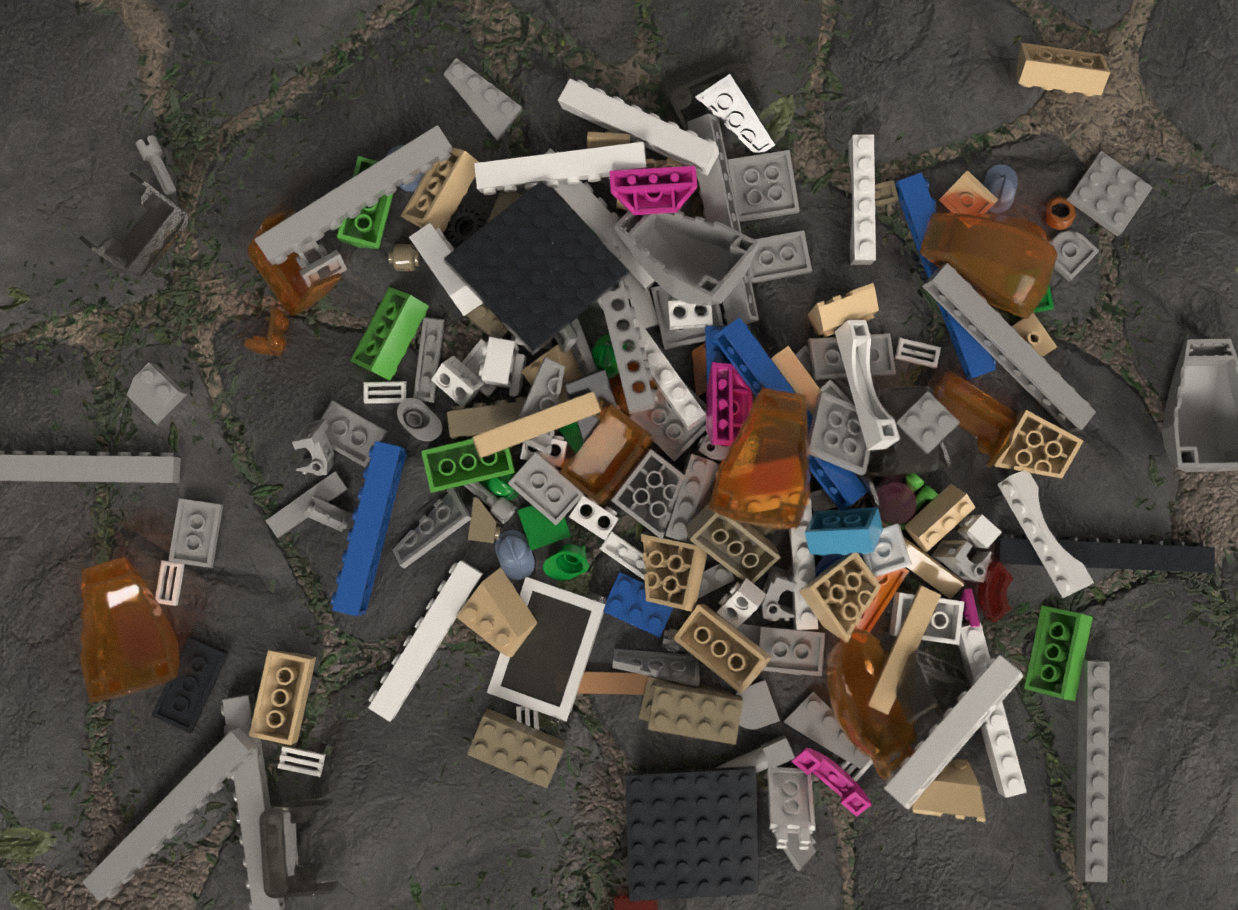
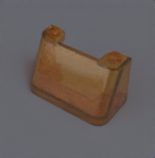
[560,404,656,505]

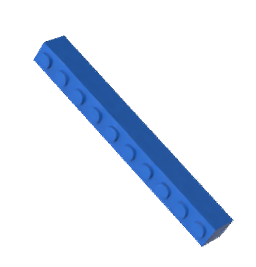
[895,173,996,380]
[712,317,867,511]

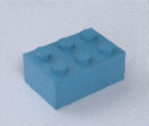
[805,507,883,556]

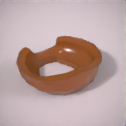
[1044,196,1076,230]

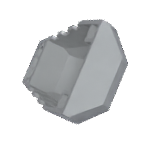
[614,211,759,306]
[1162,339,1238,472]

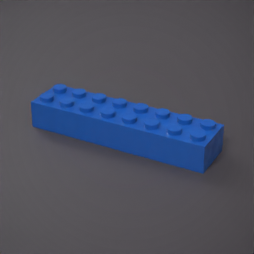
[331,441,408,616]

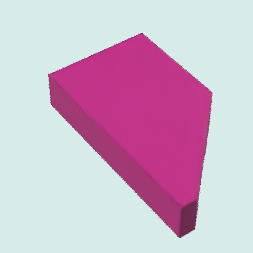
[960,589,980,627]

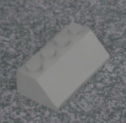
[664,454,727,545]

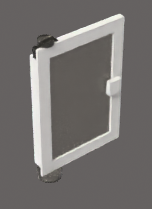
[487,577,608,724]

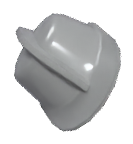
[397,398,442,441]

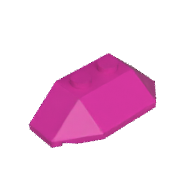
[609,166,697,215]
[706,362,753,446]

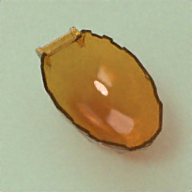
[826,629,917,779]

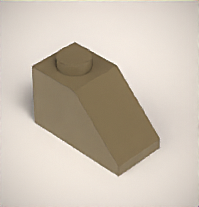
[468,497,501,543]

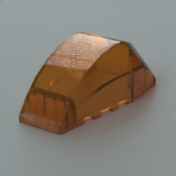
[919,213,1058,319]
[709,388,810,530]
[80,557,180,703]

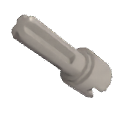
[136,135,176,195]
[463,482,517,524]

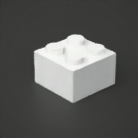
[479,337,519,389]

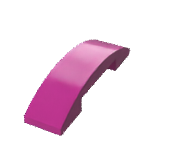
[792,747,872,817]

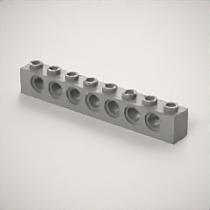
[600,240,658,414]

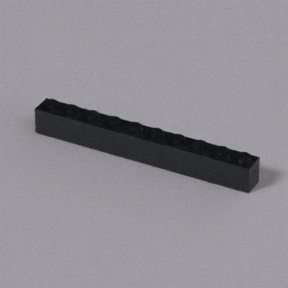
[994,534,1215,573]

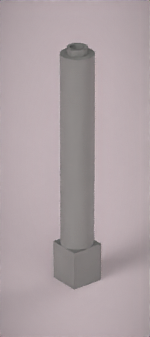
[715,735,795,773]

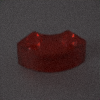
[978,561,1014,623]

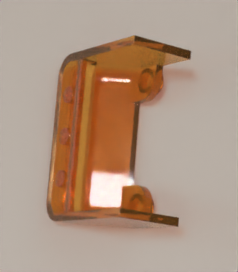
[248,208,341,316]
[931,371,1017,468]

